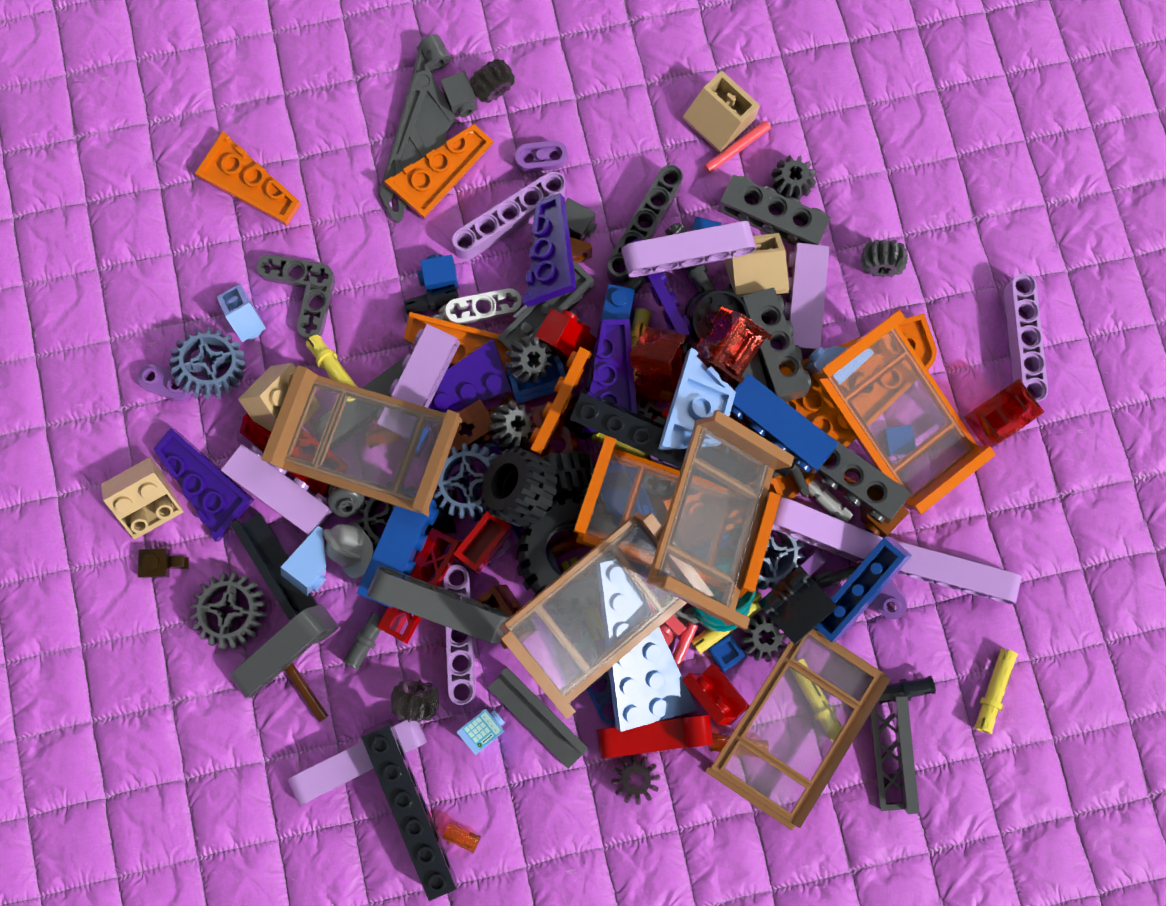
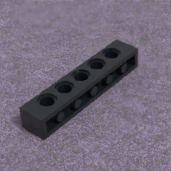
[570,389,740,489]
[361,719,457,901]

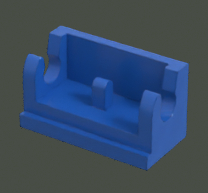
[506,354,566,404]

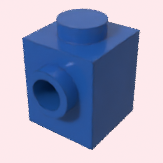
[417,254,459,292]

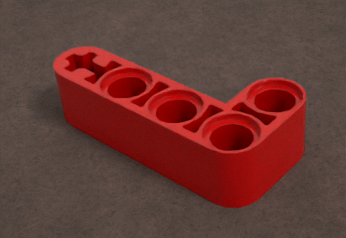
[597,714,714,759]

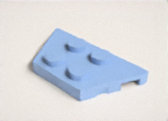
[658,348,736,450]

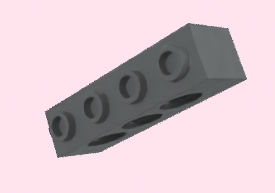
[718,174,831,246]
[742,287,811,402]
[808,428,911,524]

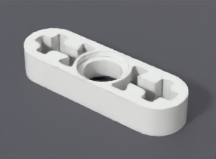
[444,288,522,325]

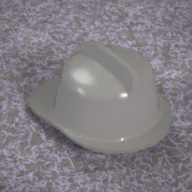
[323,522,374,578]

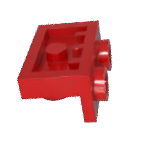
[682,664,749,725]

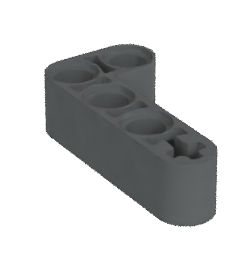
[229,604,339,699]

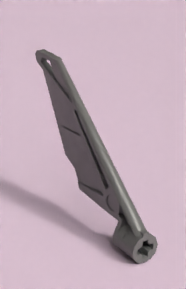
[379,34,455,223]

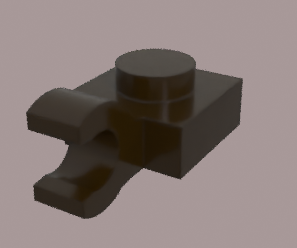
[138,549,189,578]

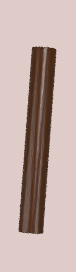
[284,663,329,723]

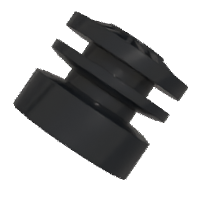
[683,290,749,348]

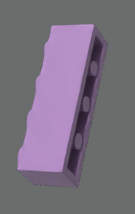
[780,243,829,356]
[377,324,460,440]
[221,444,334,535]

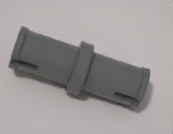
[342,612,382,670]

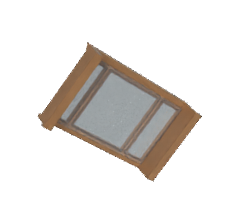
[261,365,463,517]
[646,410,794,630]
[499,512,713,719]
[704,628,891,830]

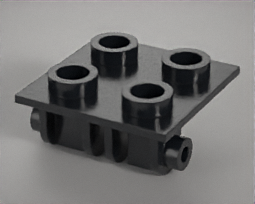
[758,566,838,645]

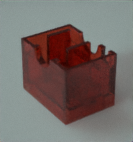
[695,306,772,384]
[629,327,686,403]
[963,379,1044,448]

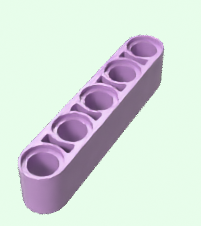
[452,172,565,260]
[621,221,757,277]
[1004,273,1048,408]
[772,497,883,564]
[896,541,1022,604]
[444,565,476,705]
[288,716,428,806]

